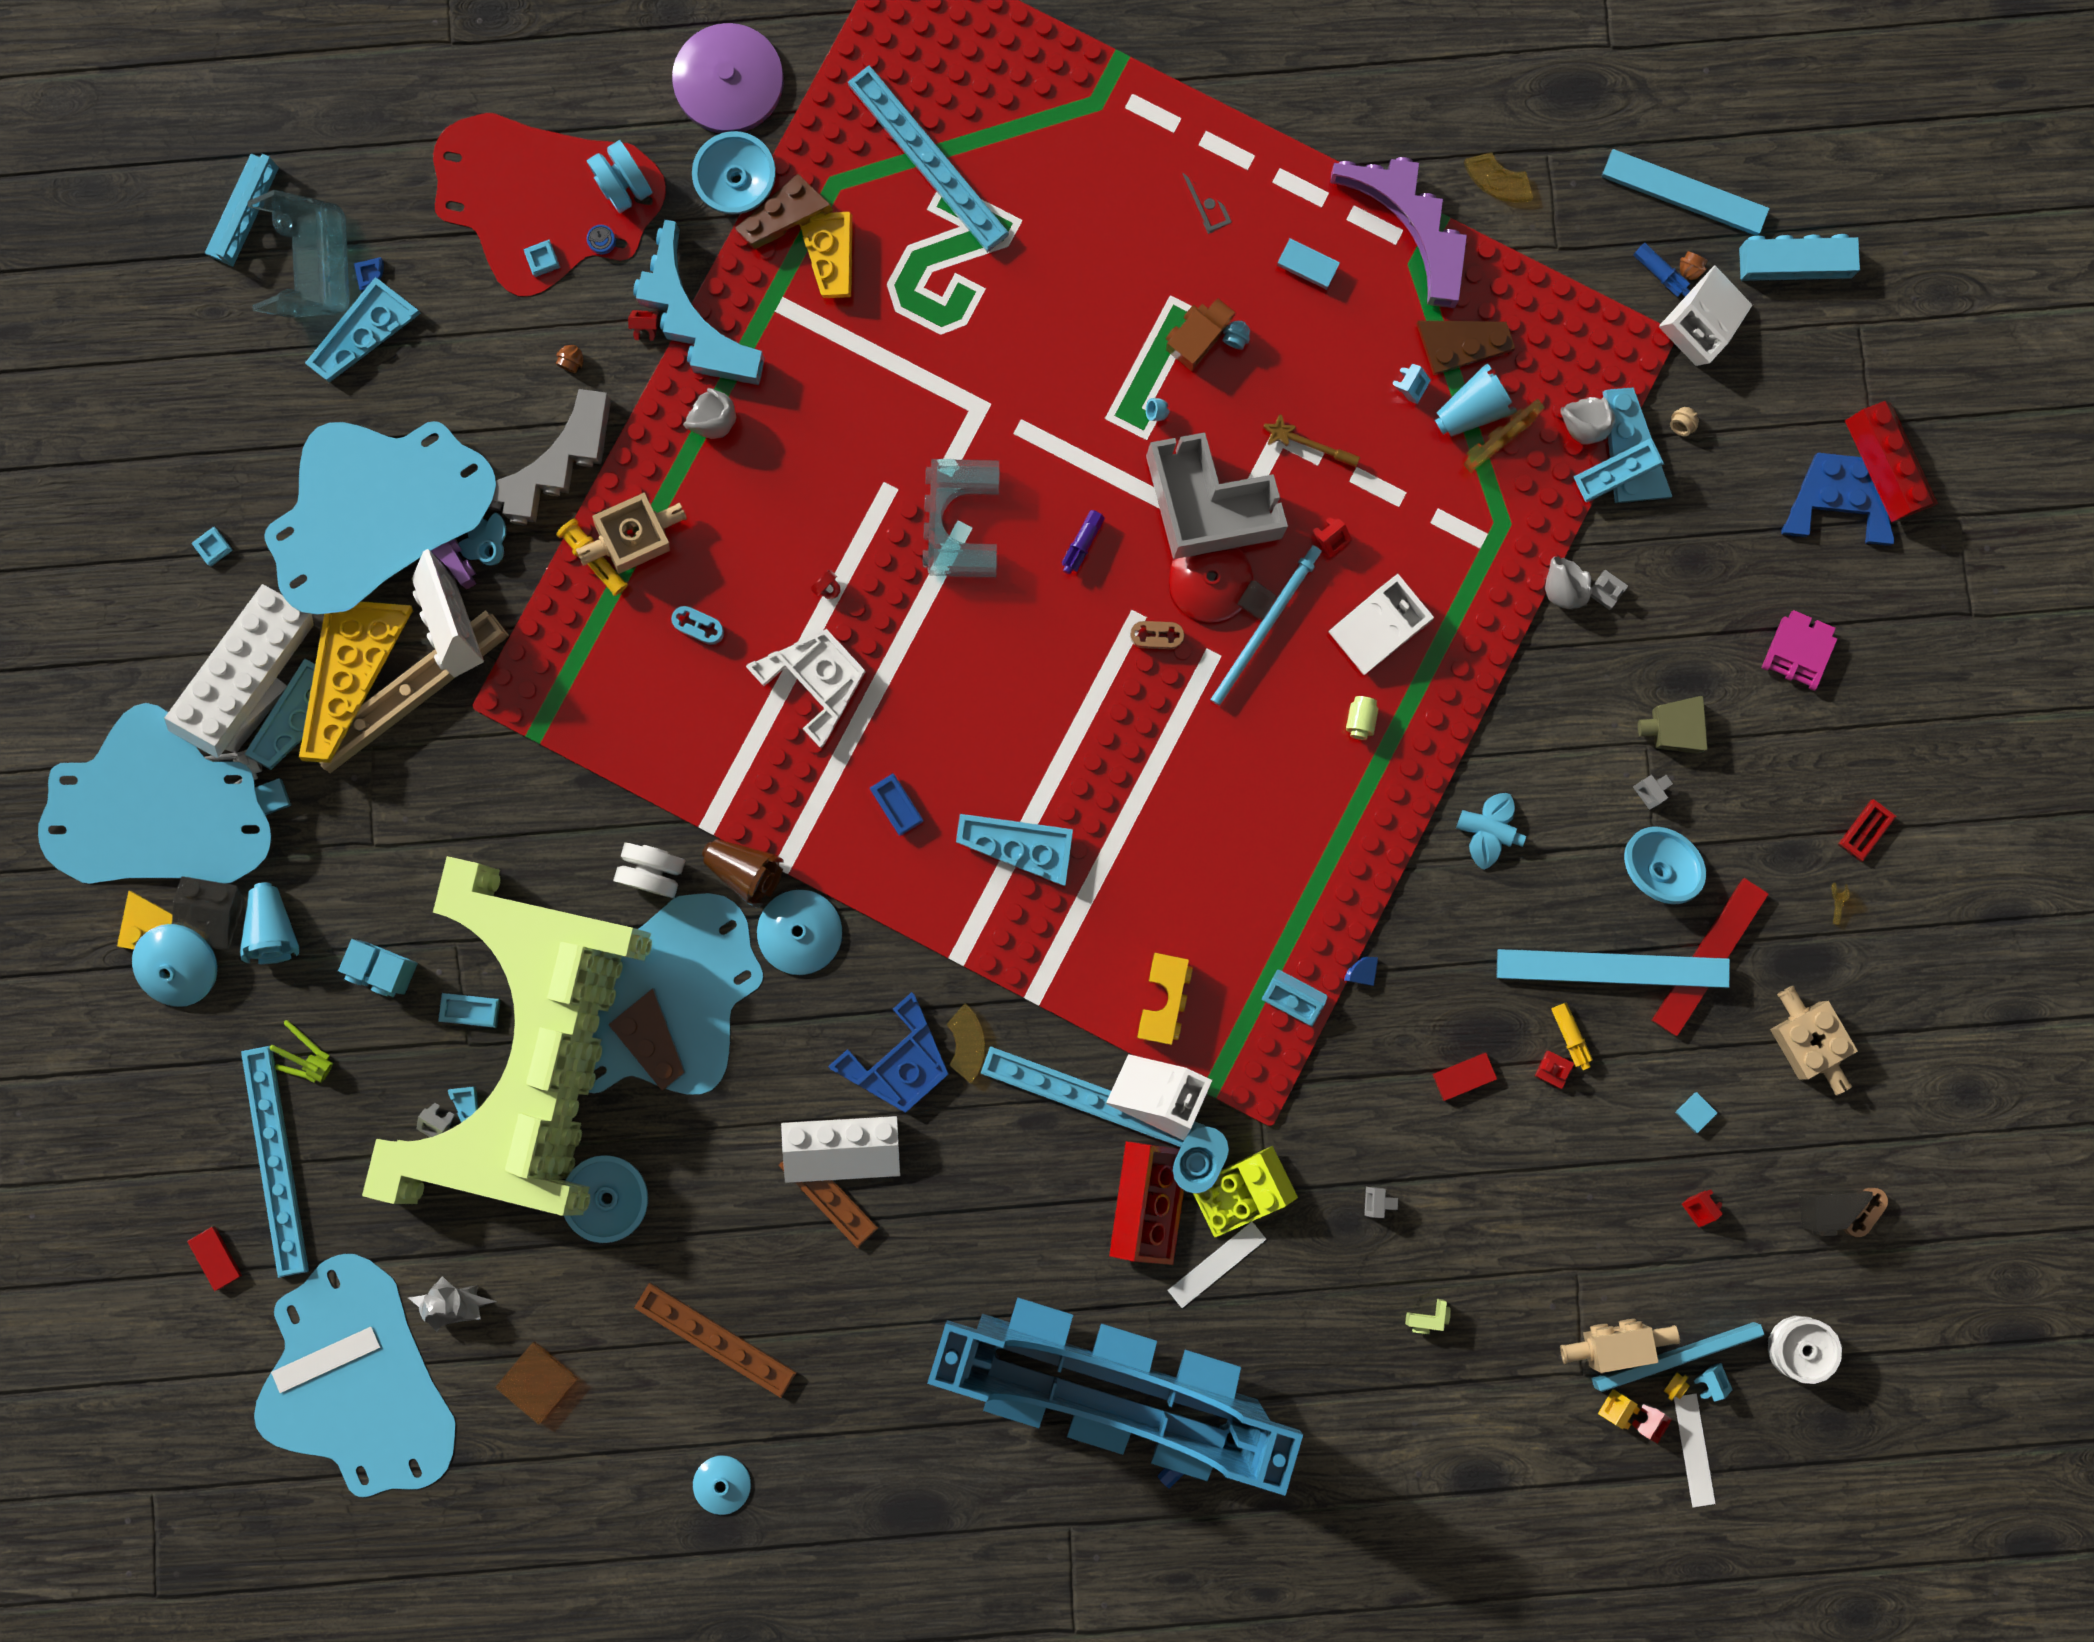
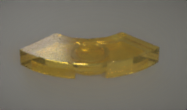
[1464,152,1533,203]
[947,1003,985,1083]

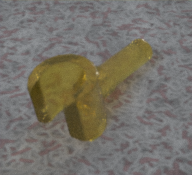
[1831,883,1850,925]

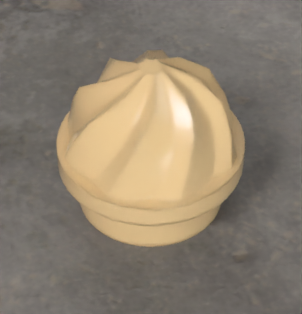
[1670,407,1699,436]

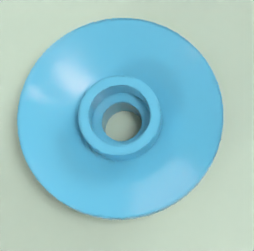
[693,1455,751,1515]

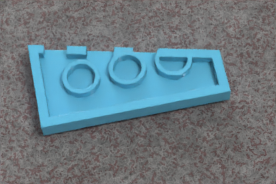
[305,277,421,382]
[1603,387,1672,503]
[245,659,315,770]
[956,814,1073,886]

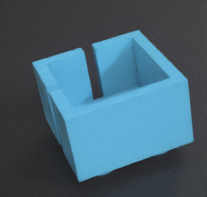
[338,939,418,997]

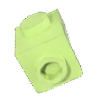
[1405,1299,1451,1334]

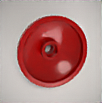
[1169,547,1253,623]

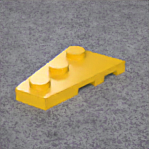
[799,212,852,298]
[117,891,209,949]

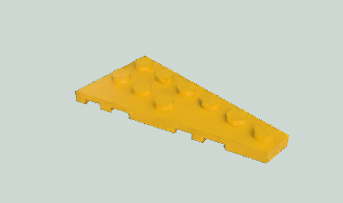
[299,602,413,763]

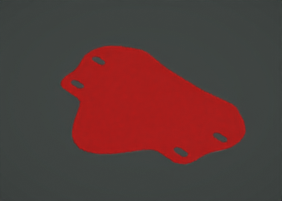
[433,113,666,296]

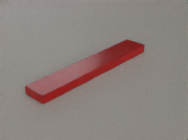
[1651,878,1768,1037]

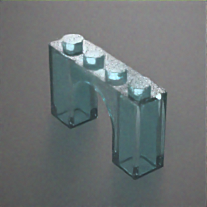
[923,459,1000,577]

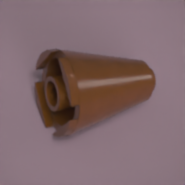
[702,839,784,908]

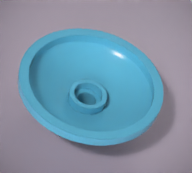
[692,131,776,214]
[1624,827,1706,904]
[757,890,842,975]
[132,924,217,1007]
[564,1156,648,1243]

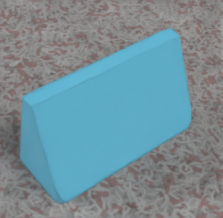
[1261,970,1327,1026]

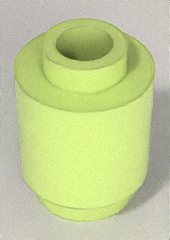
[1346,696,1379,740]

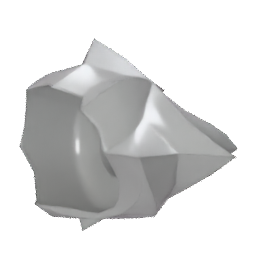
[407,1277,497,1332]

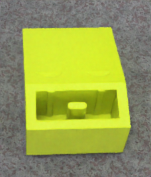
[1193,1146,1298,1238]

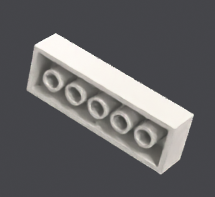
[164,584,314,758]

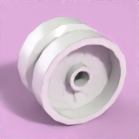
[613,843,685,898]
[1768,1316,1842,1384]

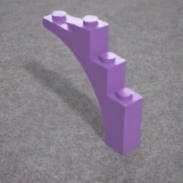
[1330,157,1467,308]

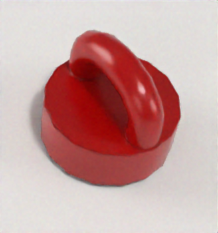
[811,570,840,599]

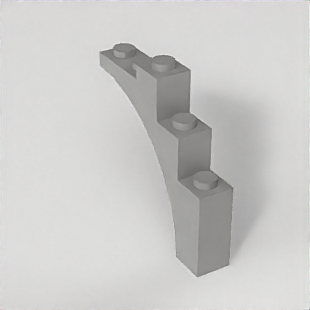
[488,389,611,525]

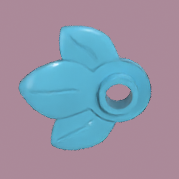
[459,513,506,565]

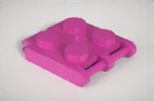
[1762,610,1837,691]

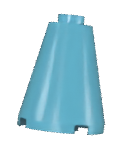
[1435,364,1517,436]
[240,882,299,964]

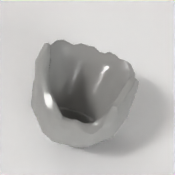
[683,388,737,439]
[1561,397,1616,444]
[1545,557,1592,609]

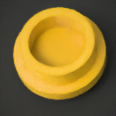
[1664,1373,1690,1401]

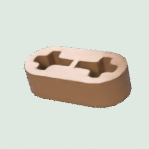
[1130,621,1184,650]
[1842,1188,1888,1237]

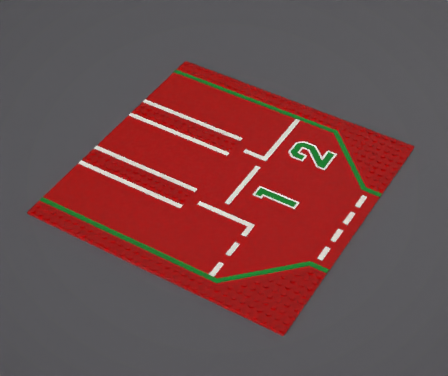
[473,0,1674,1126]

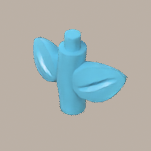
[1456,793,1526,870]

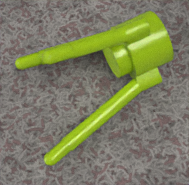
[270,1020,333,1083]

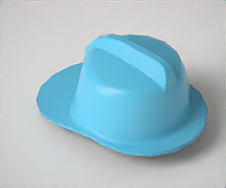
[1173,1126,1229,1193]

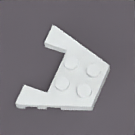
[746,629,865,748]

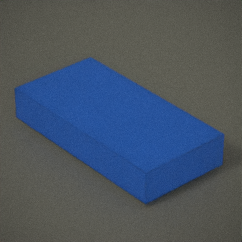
[870,773,924,836]

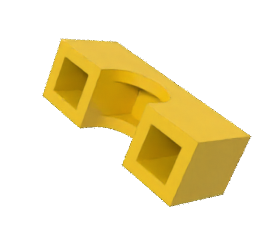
[1137,953,1193,1045]

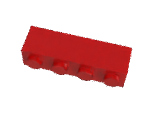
[1845,401,1938,522]
[1109,1141,1184,1265]

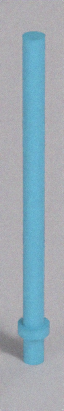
[1210,545,1322,706]

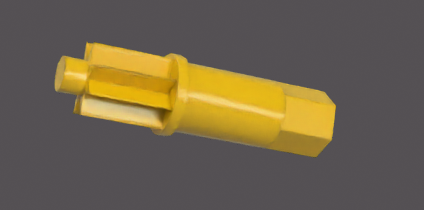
[1551,1002,1593,1070]

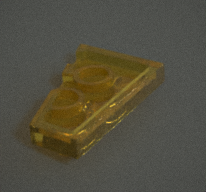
[1464,399,1545,473]

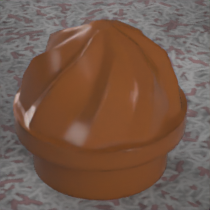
[1680,251,1708,280]
[555,345,583,374]

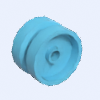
[586,140,653,213]

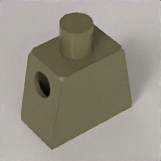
[1638,696,1707,753]

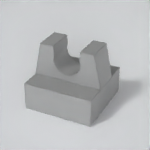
[1590,570,1628,610]
[1633,775,1673,810]
[416,1103,454,1137]
[1364,1187,1398,1218]

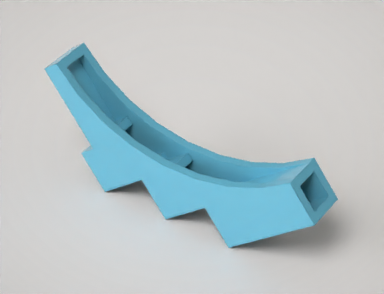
[633,220,765,385]

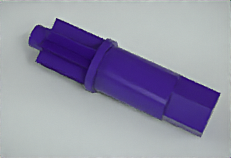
[1062,510,1105,574]

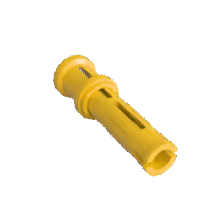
[556,518,628,596]

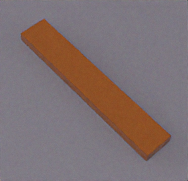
[634,1282,797,1398]

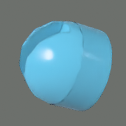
[1146,398,1170,421]

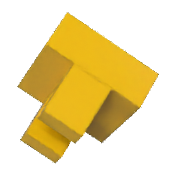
[1598,1389,1640,1429]

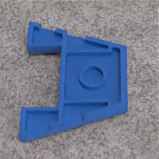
[1781,453,1894,546]
[828,992,949,1113]

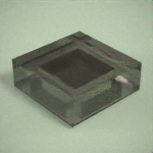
[1237,580,1277,620]

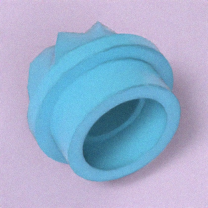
[1223,321,1250,350]

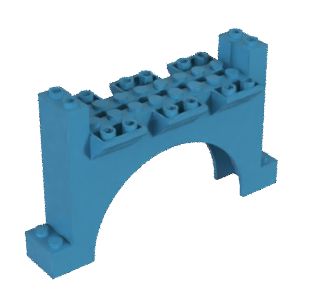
[927,1297,1303,1496]

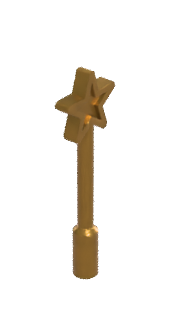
[1264,415,1360,467]

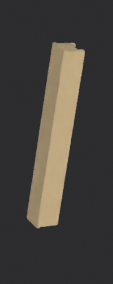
[320,610,509,773]

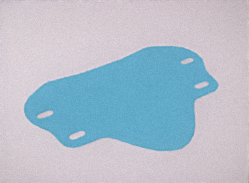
[265,421,496,614]
[38,703,271,884]
[589,893,763,1095]
[254,1254,455,1497]

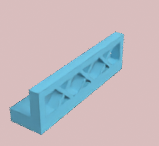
[205,154,279,266]

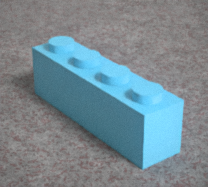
[1739,234,1860,281]

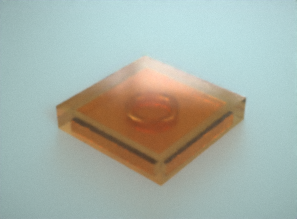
[495,1341,578,1425]

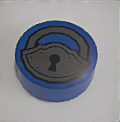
[587,225,616,255]

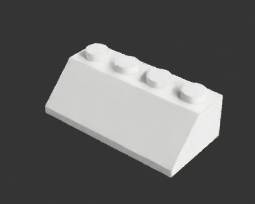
[412,549,484,677]
[781,1116,900,1183]

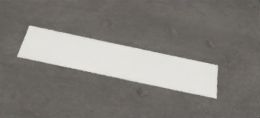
[1168,1222,1266,1308]
[271,1327,380,1393]
[1674,1394,1715,1507]

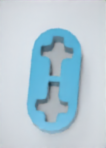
[671,606,724,645]

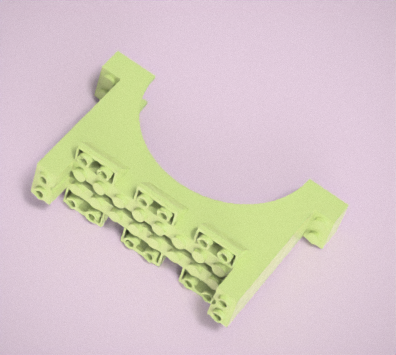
[362,856,652,1216]

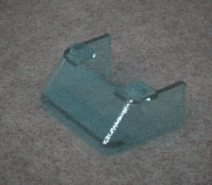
[248,190,350,318]

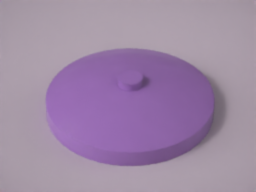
[672,23,784,134]

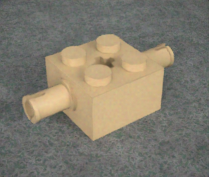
[576,493,687,574]
[1770,986,1858,1095]
[1560,1319,1680,1373]

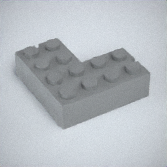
[1146,433,1288,559]

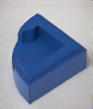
[354,257,384,293]
[1344,957,1378,986]

